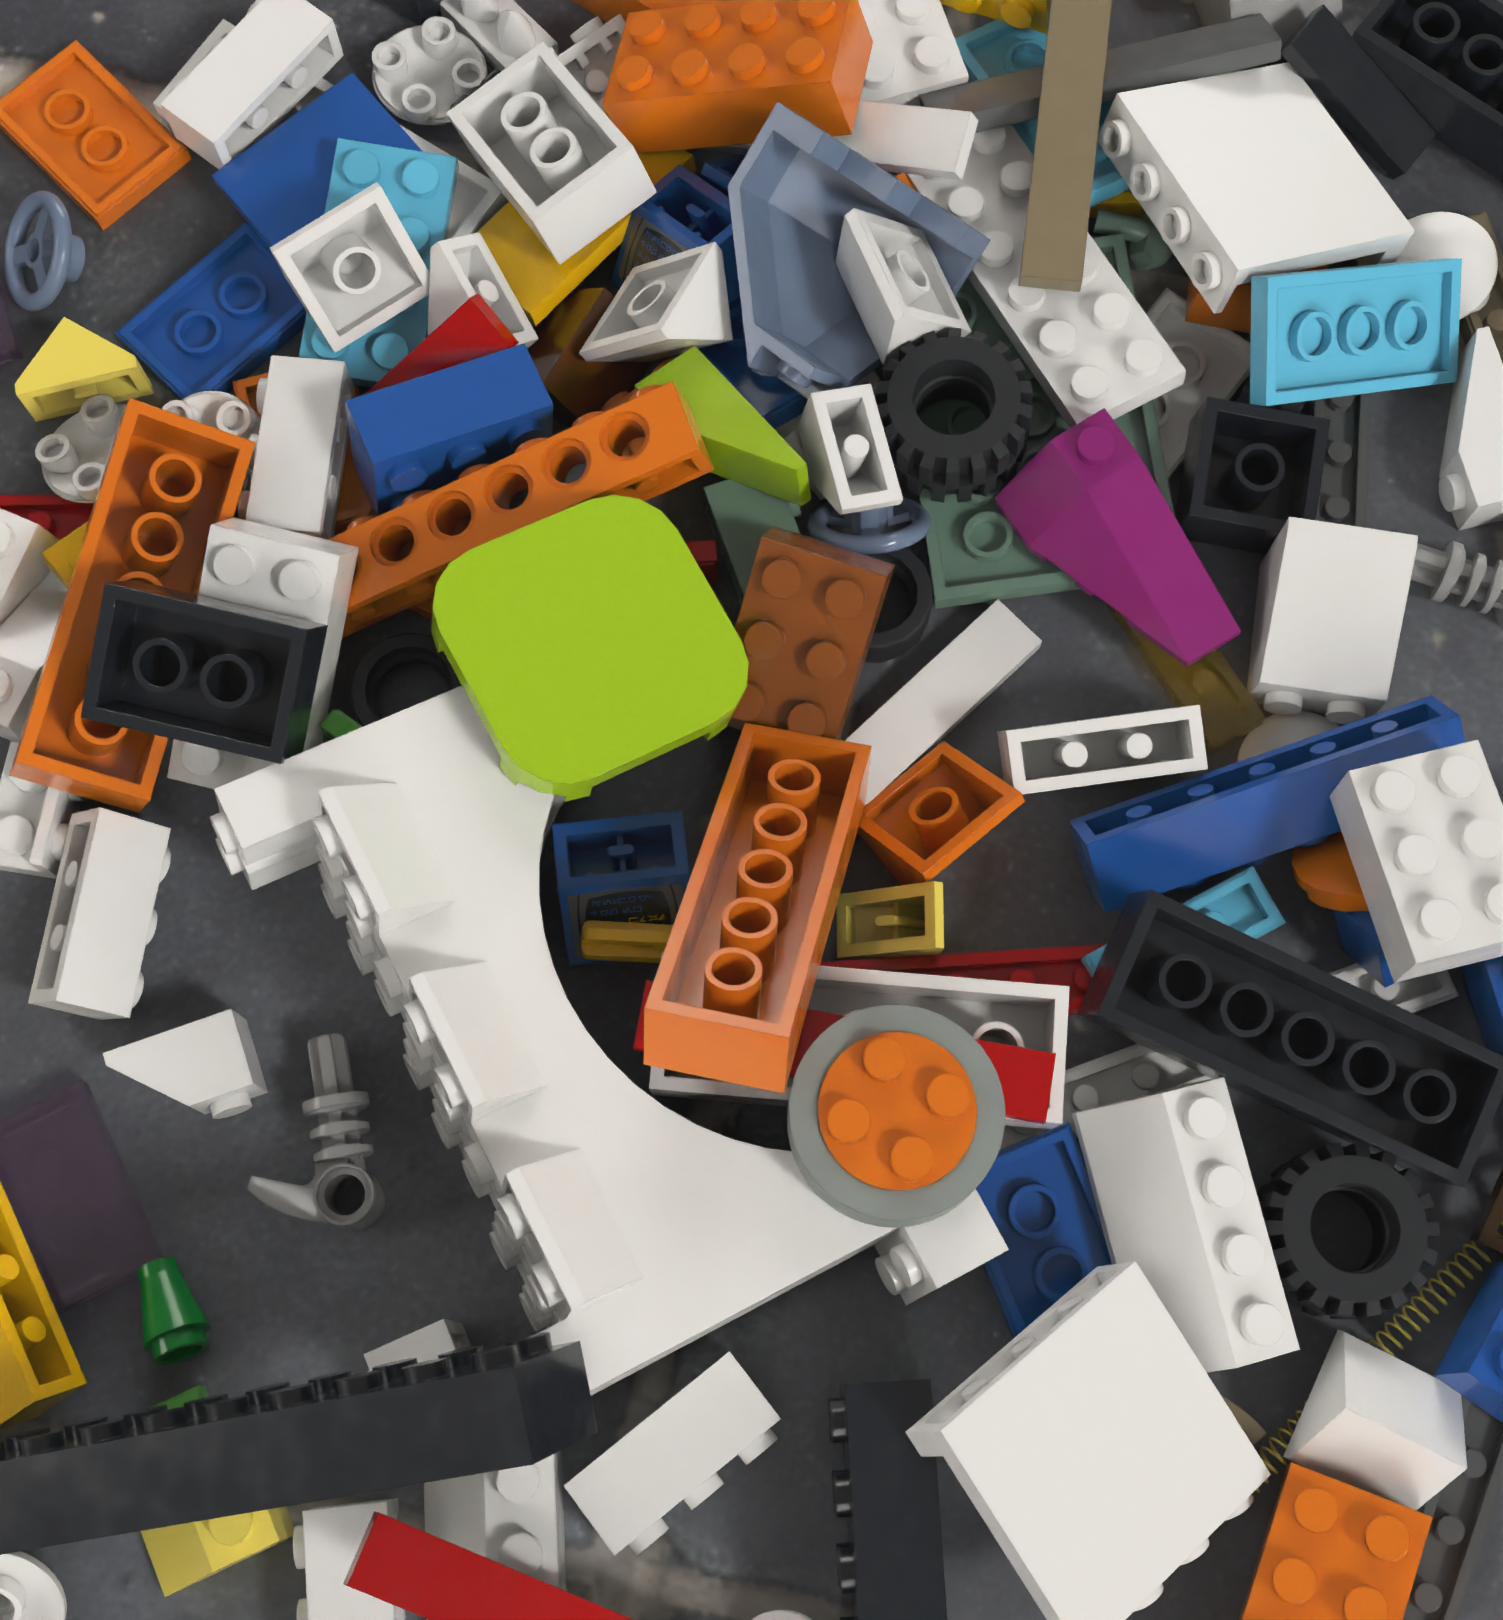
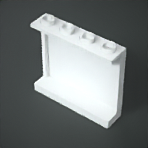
[1097,62,1415,314]
[906,1261,1271,1620]

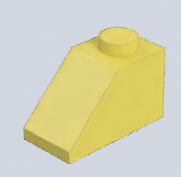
[141,1506,294,1597]

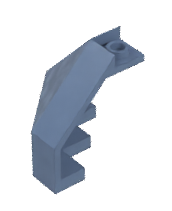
[727,101,991,399]

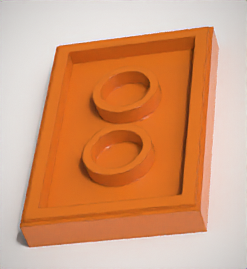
[0,40,192,231]

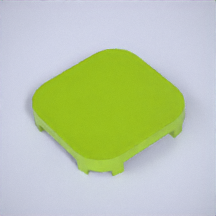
[431,495,749,802]

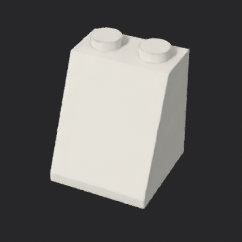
[1245,517,1418,724]

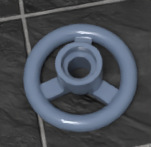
[4,191,85,311]
[807,497,931,554]

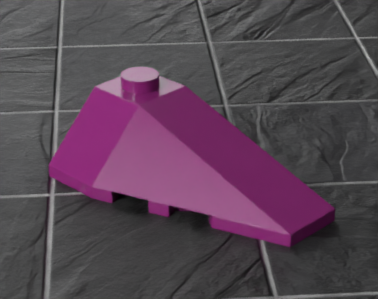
[994,408,1241,668]

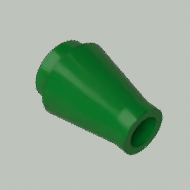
[136,1257,211,1365]

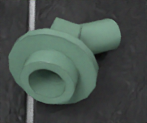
[1093,209,1173,272]

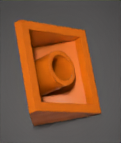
[857,741,1025,885]

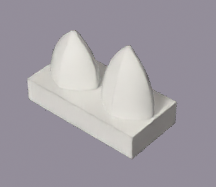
[439,0,559,71]

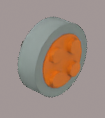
[787,1004,1005,1228]

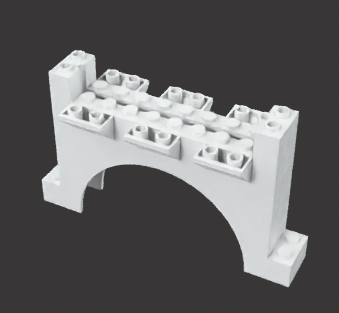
[210,686,1009,1395]

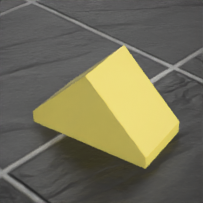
[14,317,154,422]
[837,881,944,959]

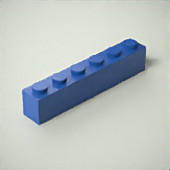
[1069,695,1465,912]

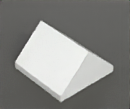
[270,182,430,353]
[835,208,972,366]
[579,242,733,362]
[1283,1330,1467,1510]

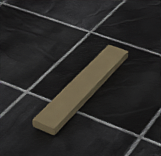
[1018,0,1112,292]

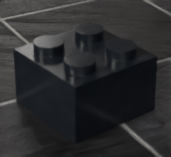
[1175,396,1330,554]

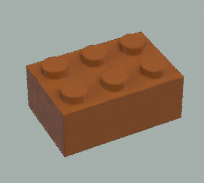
[727,526,895,740]

